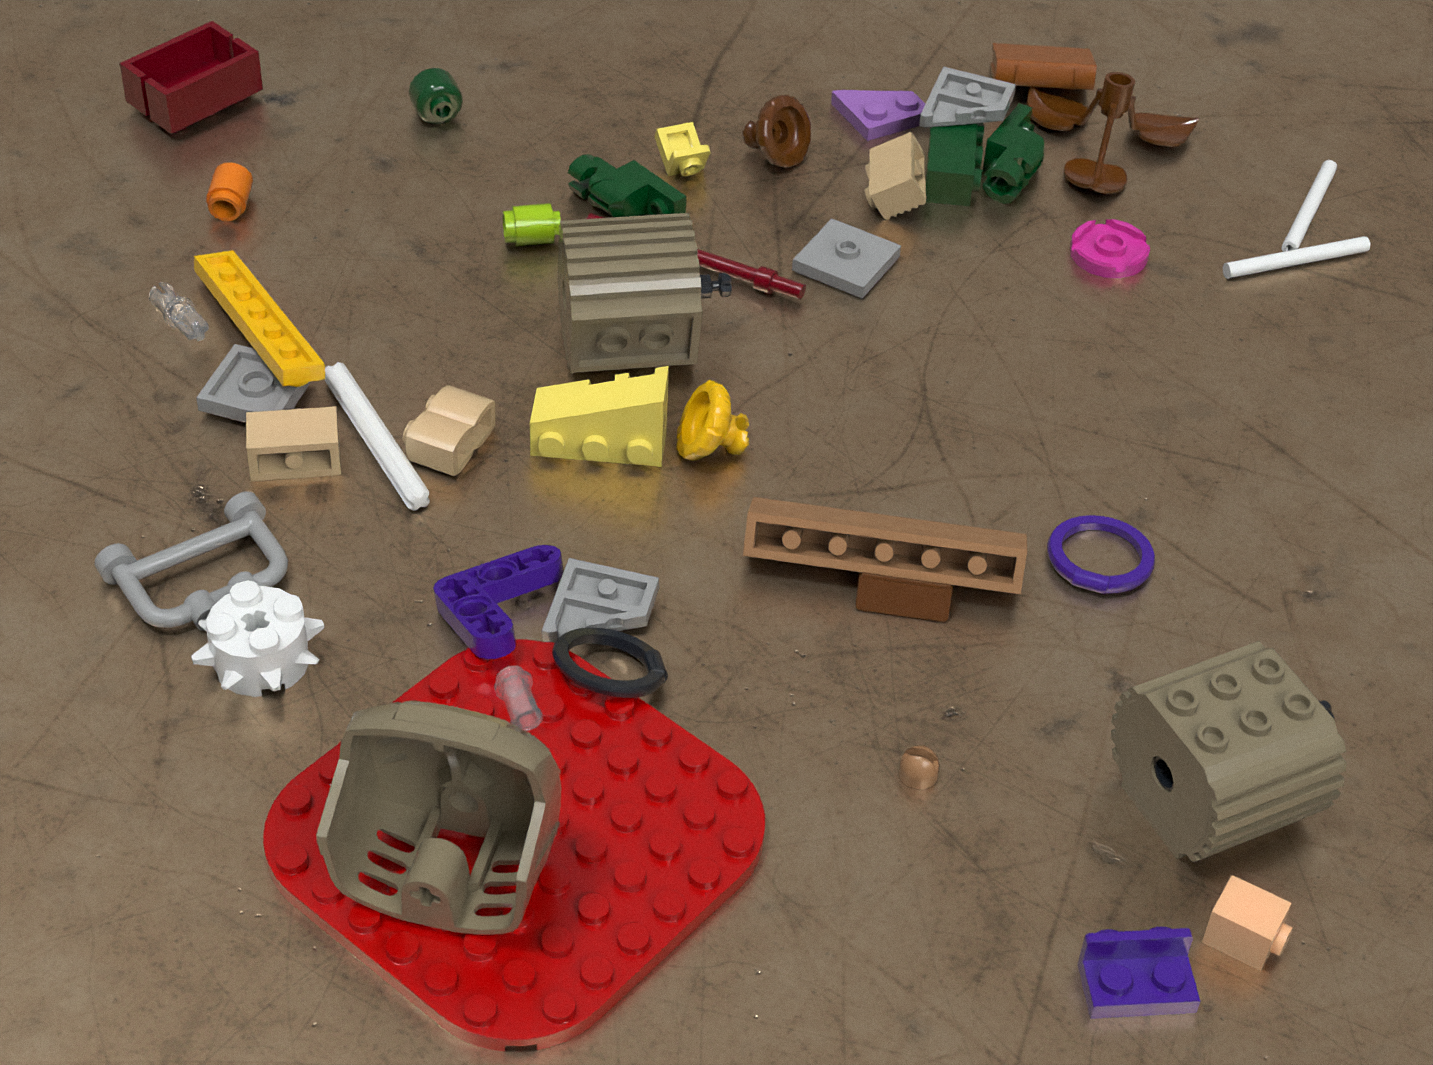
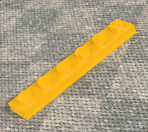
[194,250,325,387]

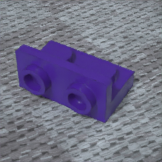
[1077,927,1200,1019]

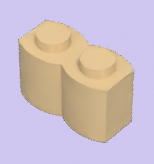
[403,385,495,476]

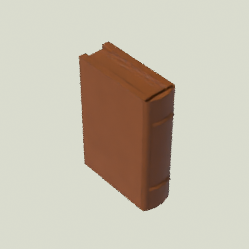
[990,43,1097,90]

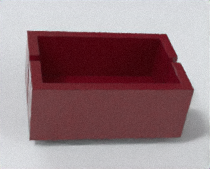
[119,21,263,134]

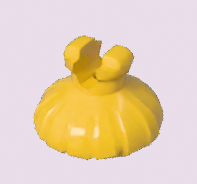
[677,380,749,461]

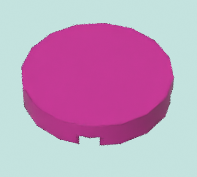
[1070,219,1150,279]

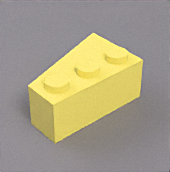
[530,366,669,467]

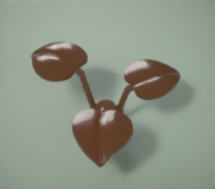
[1027,72,1198,194]

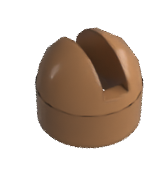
[898,745,940,790]

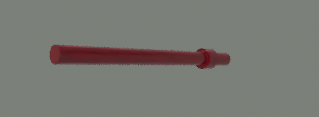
[586,213,806,300]

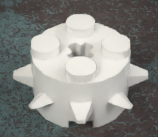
[191,580,324,697]

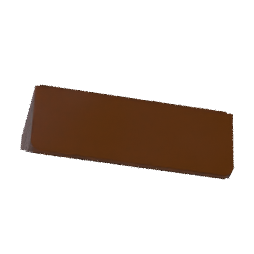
[856,572,953,622]

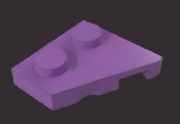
[831,90,925,141]

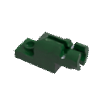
[982,103,1044,204]
[568,154,687,217]

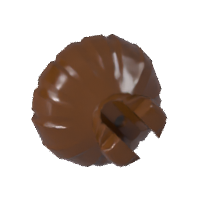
[742,95,811,169]

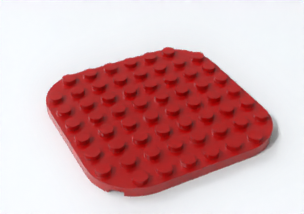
[263,639,765,1052]

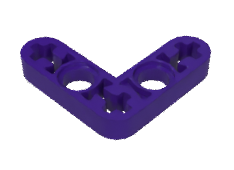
[433,545,564,659]

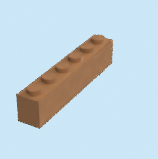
[743,497,1028,594]

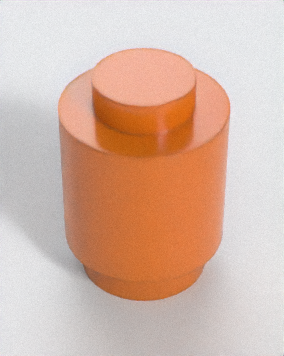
[206,163,253,221]

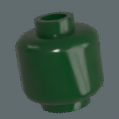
[409,68,463,124]

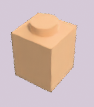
[1202,875,1293,971]

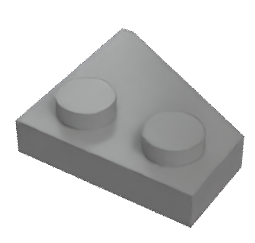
[920,67,1016,128]
[542,558,659,642]

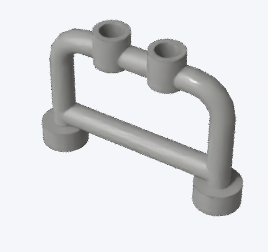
[94,492,288,630]

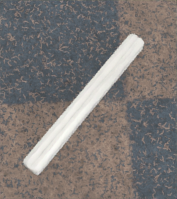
[325,362,430,511]

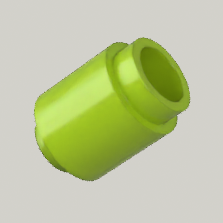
[502,203,561,246]

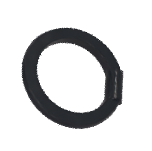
[552,628,668,698]

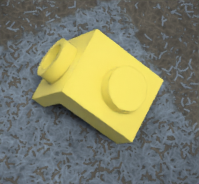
[654,122,710,176]

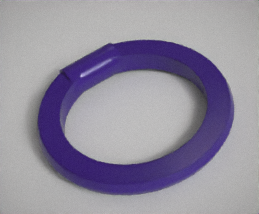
[1047,515,1155,595]

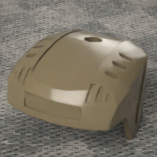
[316,701,561,935]

